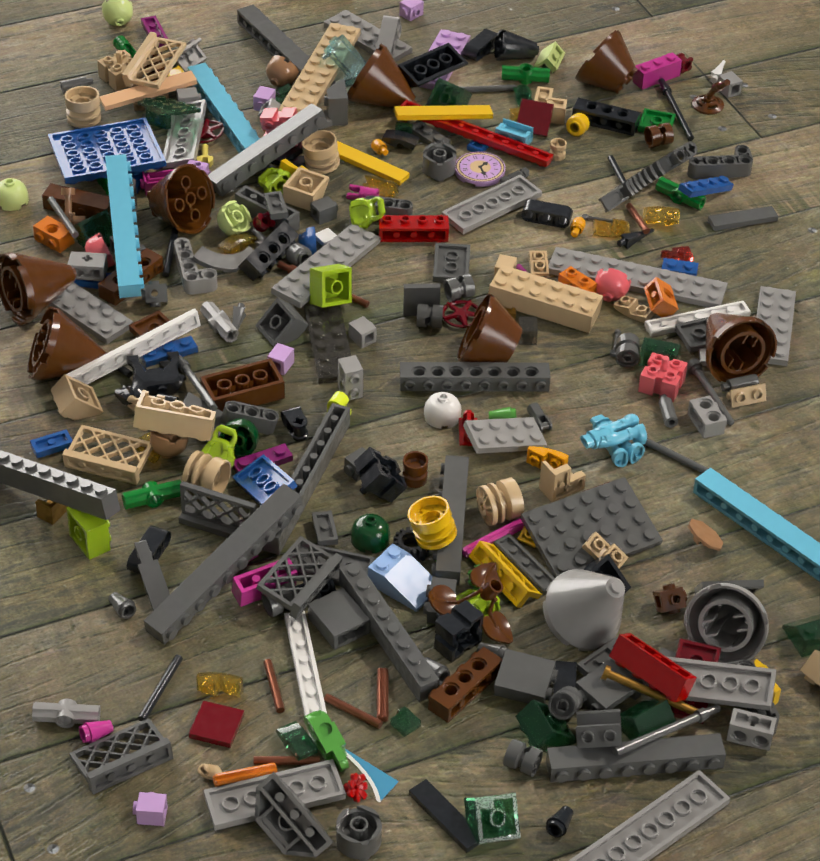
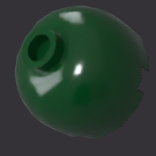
[219,418,259,458]
[351,514,391,553]

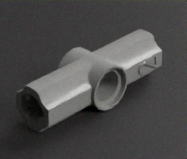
[200,301,239,342]
[32,699,101,728]

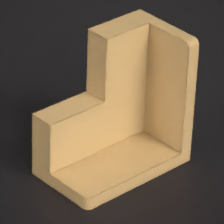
[534,86,567,125]
[539,460,586,502]

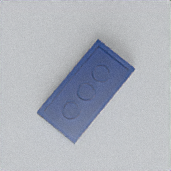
[232,454,298,505]

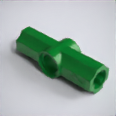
[501,63,550,85]
[655,176,706,210]
[121,479,181,509]

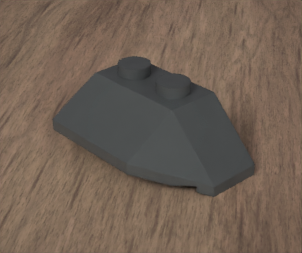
[255,772,333,858]

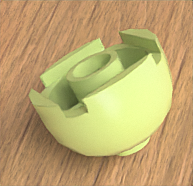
[102,0,133,26]
[0,178,29,211]
[217,200,252,236]

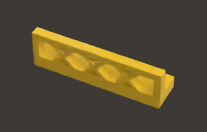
[468,541,542,608]

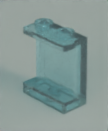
[322,34,367,86]

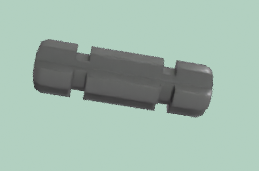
[500,167,530,184]

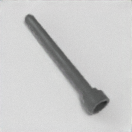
[687,358,734,426]

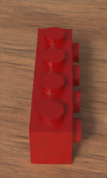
[379,215,449,242]
[609,633,697,702]

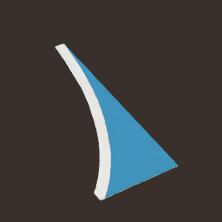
[345,749,399,802]

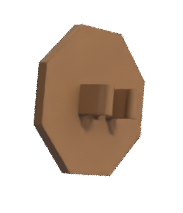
[688,519,723,551]

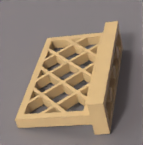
[122,32,187,89]
[62,425,152,485]

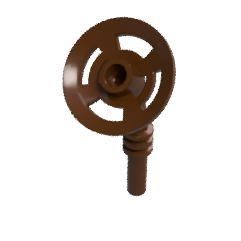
[692,79,730,115]

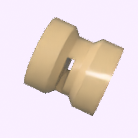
[549,138,567,161]

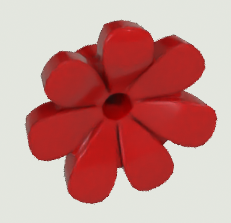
[343,773,368,803]

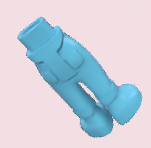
[580,414,647,449]
[590,414,645,467]

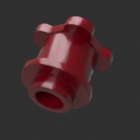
[676,53,693,74]
[253,211,275,232]

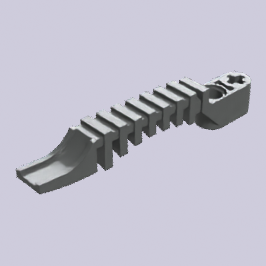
[598,141,698,212]

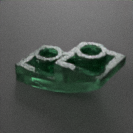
[513,85,532,111]
[276,721,318,761]

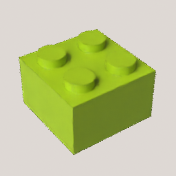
[310,264,352,308]
[66,507,112,560]

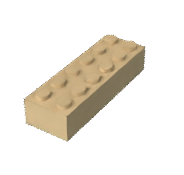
[488,265,603,333]

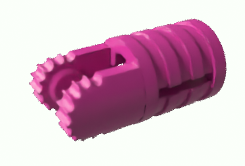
[346,184,379,200]

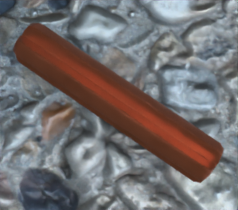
[377,668,389,722]

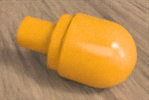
[371,139,389,156]
[570,217,586,238]

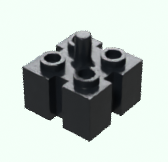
[354,447,407,503]
[434,600,484,663]

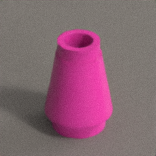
[79,720,113,744]

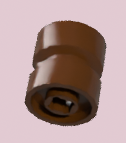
[644,123,674,148]
[402,451,428,488]

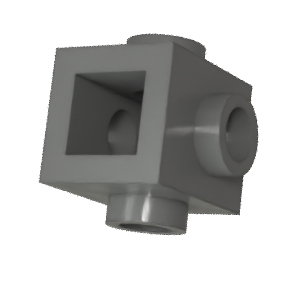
[141,281,168,307]

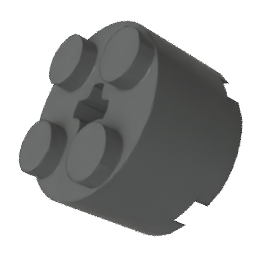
[422,143,457,182]
[336,805,382,861]

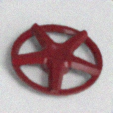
[199,119,224,144]
[443,300,478,328]

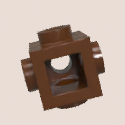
[653,583,687,614]

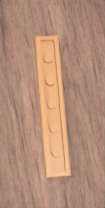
[100,70,197,111]

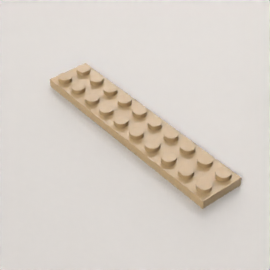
[278,23,361,112]

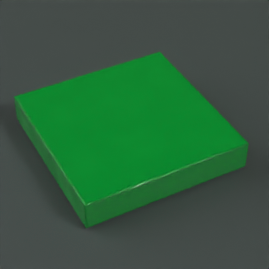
[638,108,676,132]

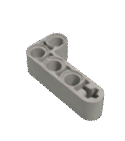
[375,15,402,57]
[174,238,218,295]

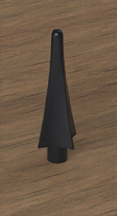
[617,228,654,249]

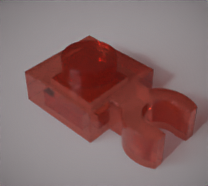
[660,246,694,262]

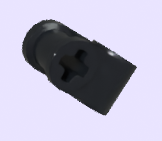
[280,406,309,441]

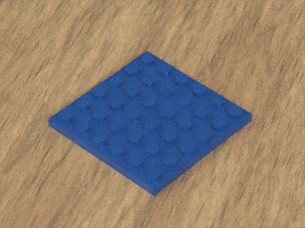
[48,117,167,184]

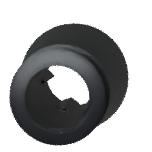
[546,806,574,838]

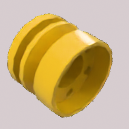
[407,496,457,550]

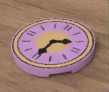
[455,152,505,187]

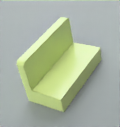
[534,41,565,73]

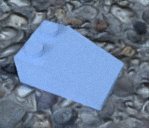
[368,543,433,612]

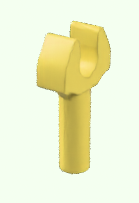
[196,144,213,168]

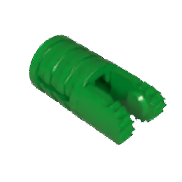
[113,35,137,58]

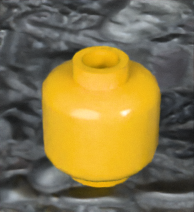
[566,113,590,136]

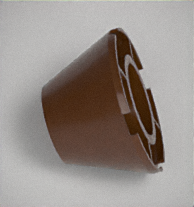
[457,293,523,363]

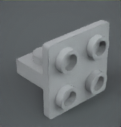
[169,37,207,72]

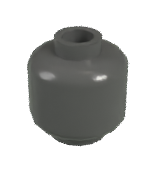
[286,243,312,267]

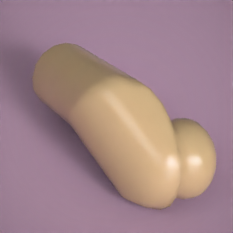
[198,763,223,780]

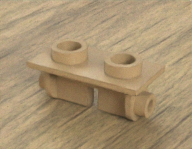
[726,383,766,408]

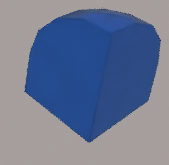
[297,226,317,255]

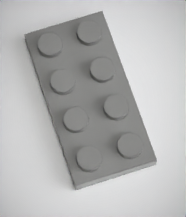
[463,417,547,454]

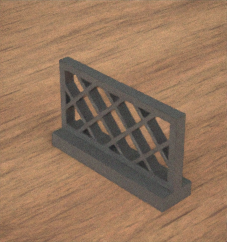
[179,481,256,538]
[256,536,343,619]
[69,718,174,794]

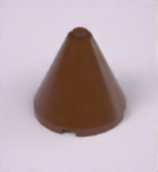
[347,43,417,108]
[0,252,77,325]
[27,306,107,381]
[706,313,777,382]

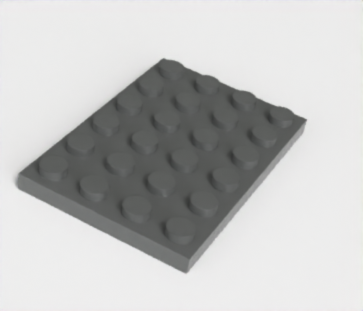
[520,477,663,578]

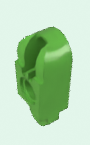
[303,710,349,772]

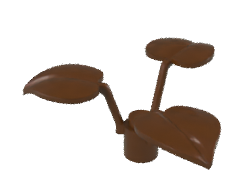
[428,562,513,644]

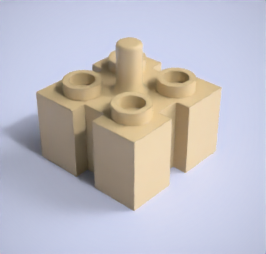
[97,50,143,91]

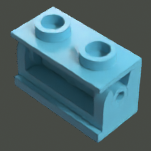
[495,118,534,145]

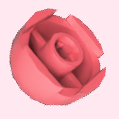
[85,233,116,268]
[595,268,631,302]

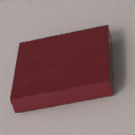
[517,98,554,137]
[189,701,245,748]

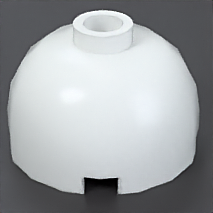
[424,392,462,429]

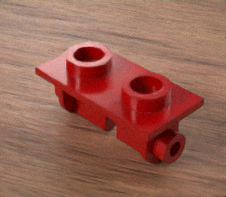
[458,410,477,446]

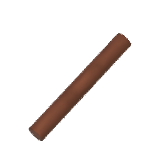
[626,203,650,234]
[263,659,285,713]
[324,693,383,729]
[253,756,320,765]

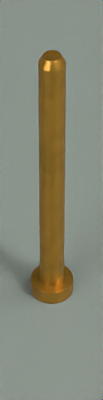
[601,665,698,715]

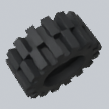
[393,527,429,563]

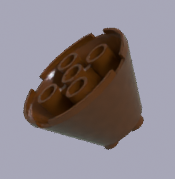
[575,30,638,94]
[147,164,215,234]

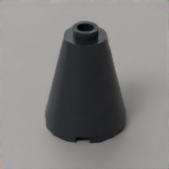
[494,29,539,61]

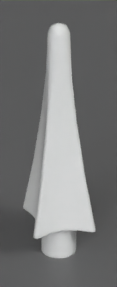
[709,60,726,83]

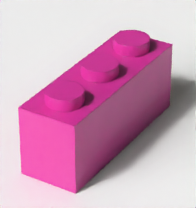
[633,52,682,90]
[231,558,298,607]

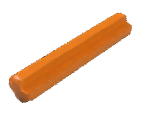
[213,763,277,787]

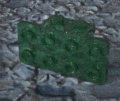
[138,96,201,129]

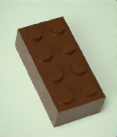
[200,358,285,412]

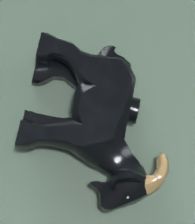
[114,351,187,411]

